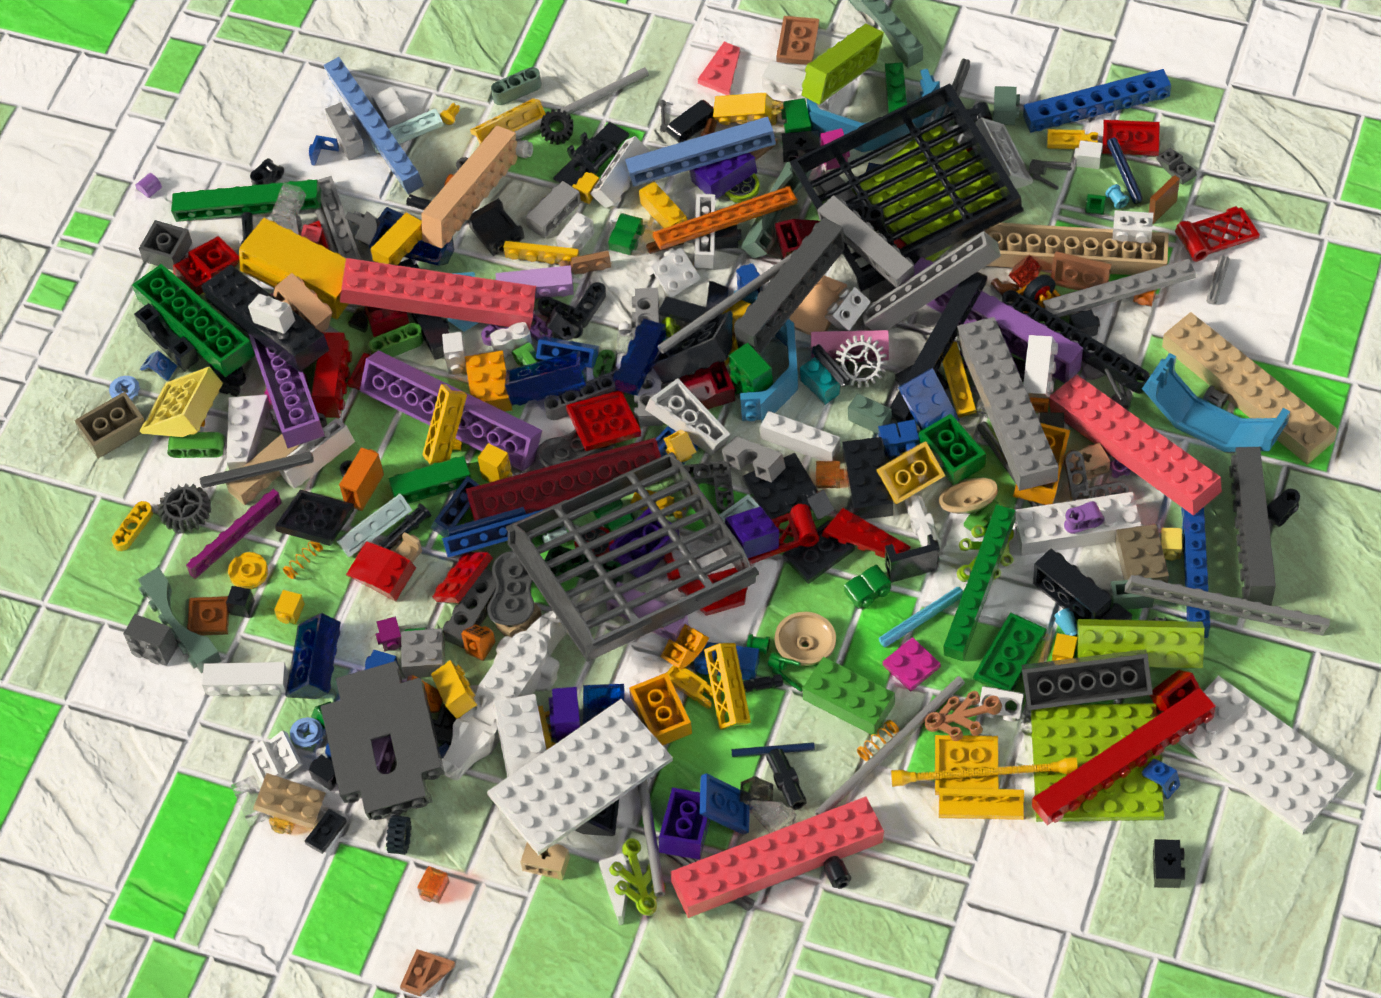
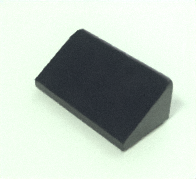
[706,281,729,315]

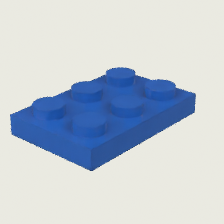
[898,368,960,431]
[700,773,750,835]

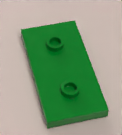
[973,612,1047,691]

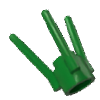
[768,652,819,692]

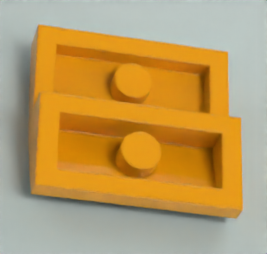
[660,624,709,670]

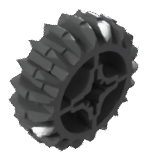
[158,483,211,534]

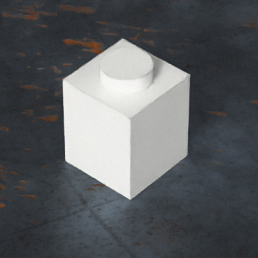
[1074,141,1103,169]

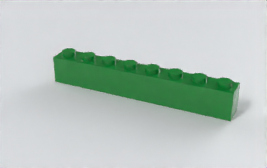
[171,179,322,222]
[943,504,1016,661]

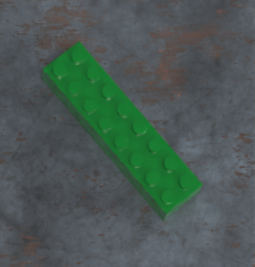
[132,264,255,377]

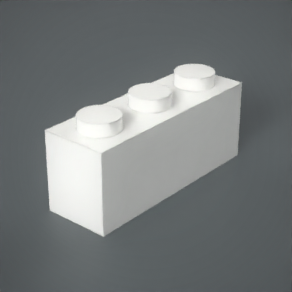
[1023,335,1058,398]

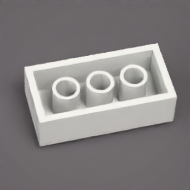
[493,694,546,777]

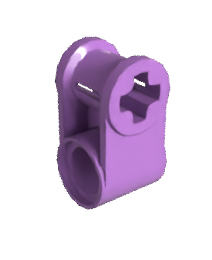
[1064,501,1105,534]

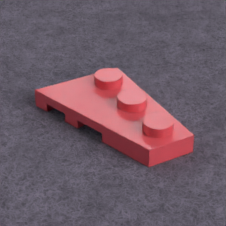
[698,41,740,95]

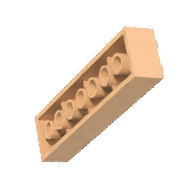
[421,126,517,248]

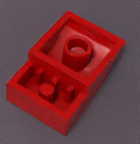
[173,236,240,296]

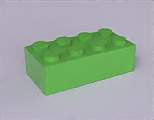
[802,657,895,736]

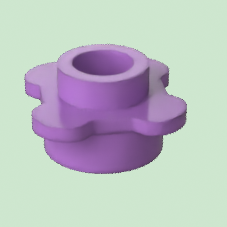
[1110,459,1131,478]

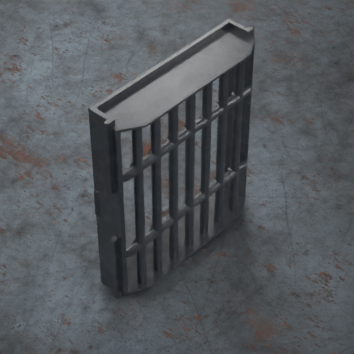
[790,83,1024,292]

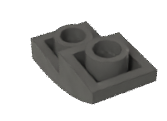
[1156,148,1197,185]

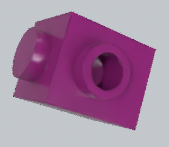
[375,616,401,652]

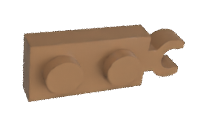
[559,251,611,275]

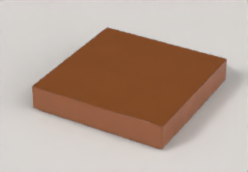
[1149,175,1180,224]
[187,596,229,636]

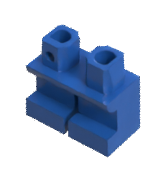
[878,420,919,461]

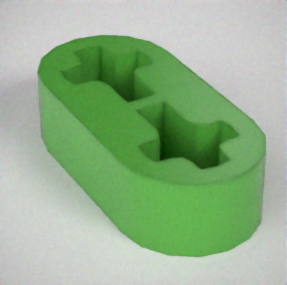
[593,349,616,379]

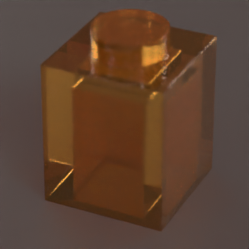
[816,461,844,488]
[417,866,450,904]

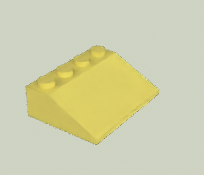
[140,366,223,437]

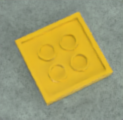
[935,735,999,795]

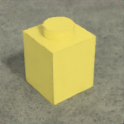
[1160,528,1182,561]

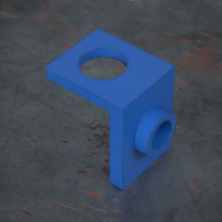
[309,135,339,166]
[140,350,178,381]
[1142,758,1181,799]

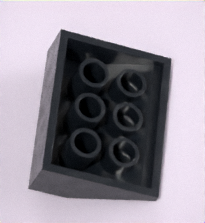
[652,310,733,384]

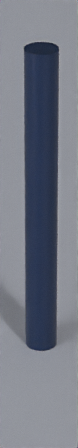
[447,507,526,536]
[731,742,815,757]

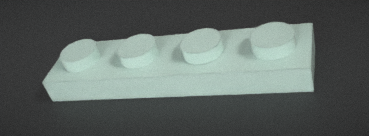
[369,109,444,153]
[336,494,412,557]

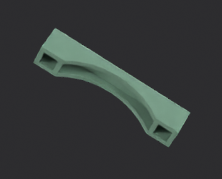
[849,0,923,68]
[741,161,812,259]
[138,567,222,673]

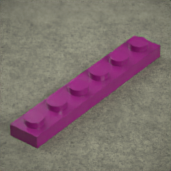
[186,489,282,579]

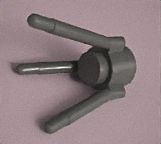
[1029,159,1072,190]
[1105,369,1131,410]

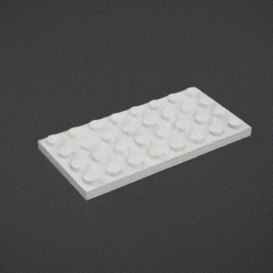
[1178,675,1354,834]
[487,699,673,856]

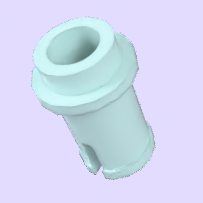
[542,526,568,543]

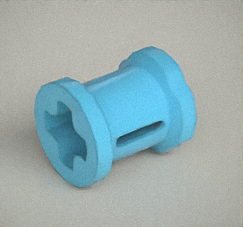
[1105,184,1130,209]

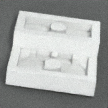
[247,730,303,783]

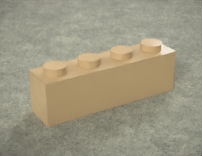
[226,434,299,505]

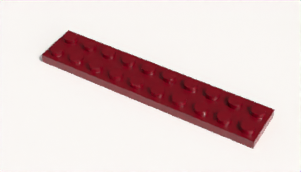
[466,437,661,521]

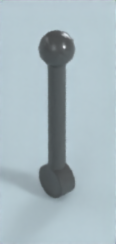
[659,100,667,132]

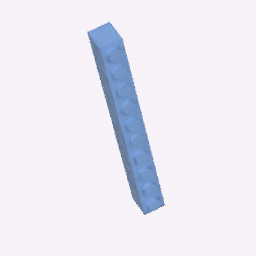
[323,57,424,195]

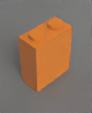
[339,447,384,511]

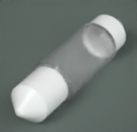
[616,321,633,369]

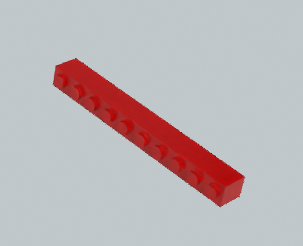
[1032,688,1216,826]

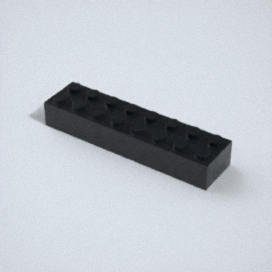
[201,265,329,372]

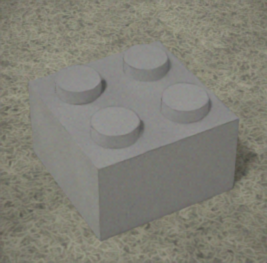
[401,628,445,679]

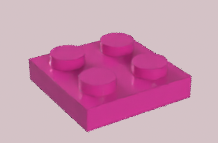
[883,637,941,692]

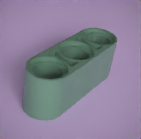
[491,67,542,105]

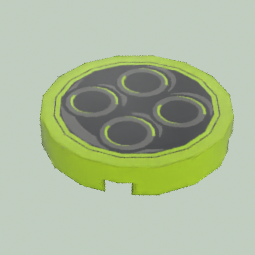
[725,173,760,203]

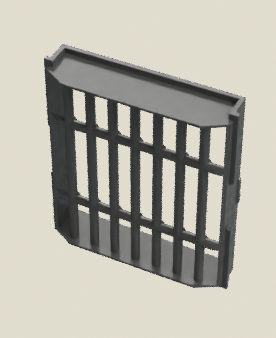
[506,452,759,662]

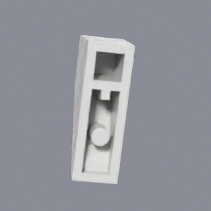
[599,853,632,925]

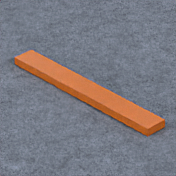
[653,186,798,250]

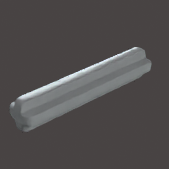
[1206,255,1230,305]

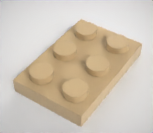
[253,773,326,829]

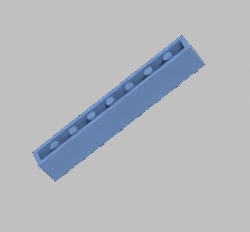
[625,117,776,187]

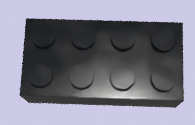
[842,437,893,520]
[1033,548,1112,620]

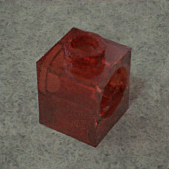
[1008,254,1043,288]

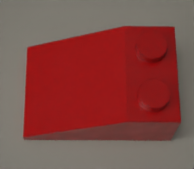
[346,541,416,602]

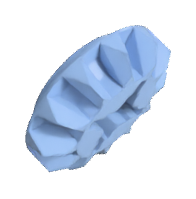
[109,376,140,401]
[290,717,323,748]

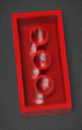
[311,332,352,418]

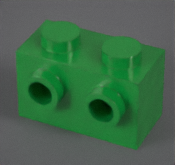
[780,98,811,133]

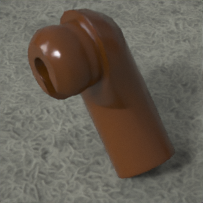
[991,278,1020,295]

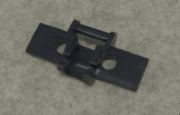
[553,122,630,187]

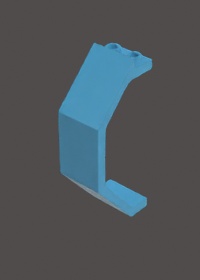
[807,69,940,152]
[734,290,798,422]
[1142,353,1290,452]

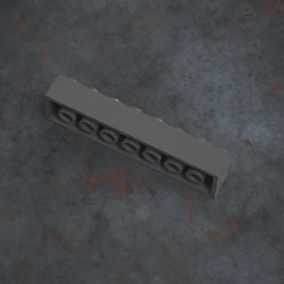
[734,217,845,354]
[1229,447,1276,606]

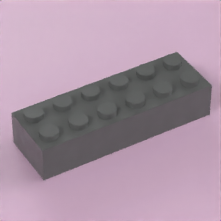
[1022,649,1153,710]

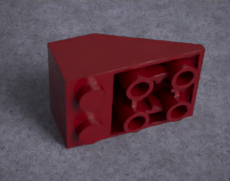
[775,219,820,258]
[364,306,410,337]
[679,361,735,410]

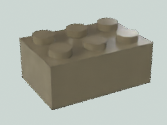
[74,391,145,459]
[1115,524,1169,583]

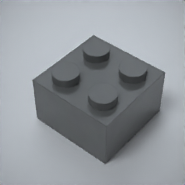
[139,220,192,270]
[123,614,178,666]

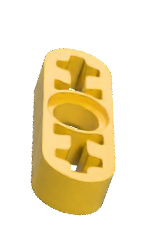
[112,501,153,551]

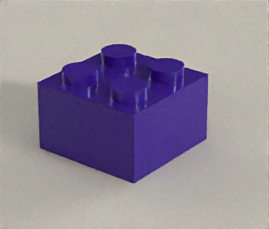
[725,506,779,558]
[548,687,580,743]

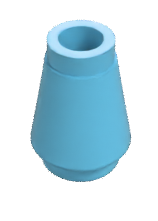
[1054,608,1078,637]

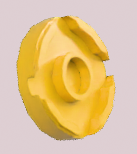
[228,552,268,589]

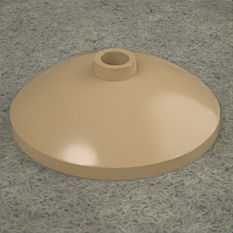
[939,478,998,514]
[775,612,836,666]

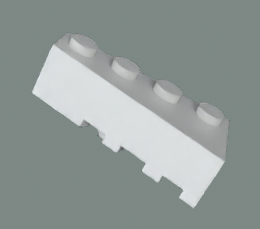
[645,378,730,455]
[227,395,271,470]

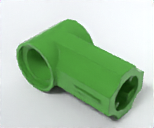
[512,342,546,380]
[964,500,1000,538]

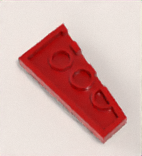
[822,508,911,558]

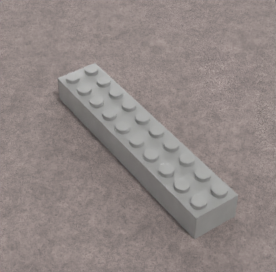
[957,317,1059,491]

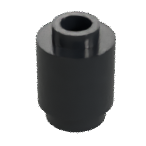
[824,856,851,889]

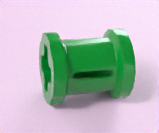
[747,634,770,655]

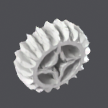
[835,335,887,388]

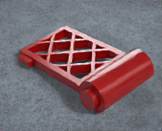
[1175,206,1260,262]
[748,504,819,565]

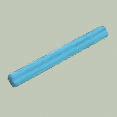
[879,587,963,647]

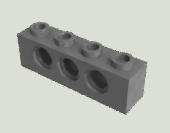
[442,569,496,649]

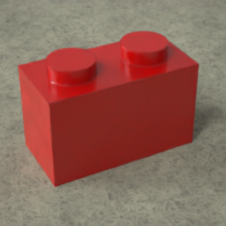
[1150,670,1200,712]

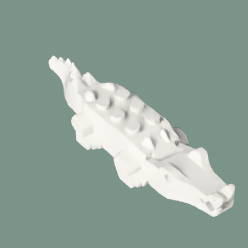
[442,584,604,780]

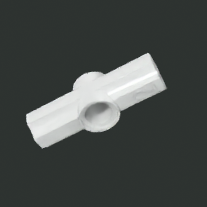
[905,495,940,547]

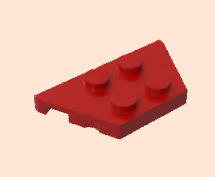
[677,566,752,616]

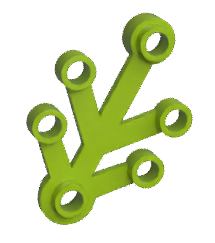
[957,525,1014,582]
[609,838,666,916]

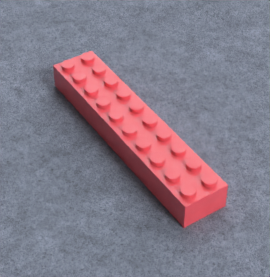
[340,258,536,330]
[1049,374,1222,516]
[671,796,884,918]

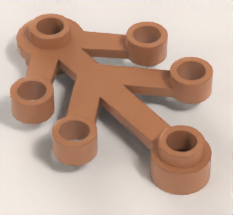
[925,691,1002,741]

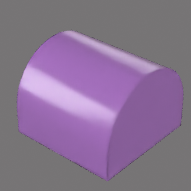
[135,173,162,198]

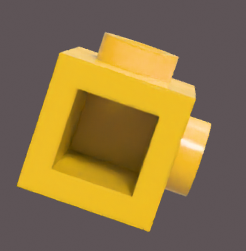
[664,430,696,462]

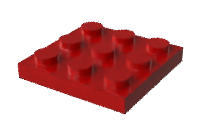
[566,390,641,452]

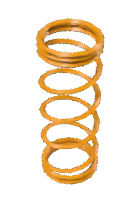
[283,541,323,579]
[857,720,899,761]

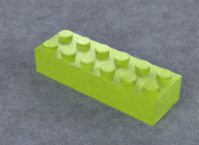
[801,23,884,105]
[1077,619,1205,668]

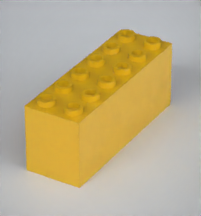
[239,218,349,319]

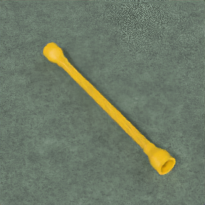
[891,757,1078,787]

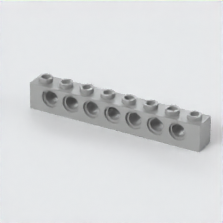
[632,287,663,427]

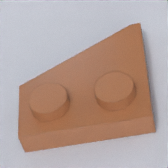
[400,949,455,997]

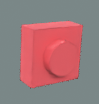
[301,224,322,244]

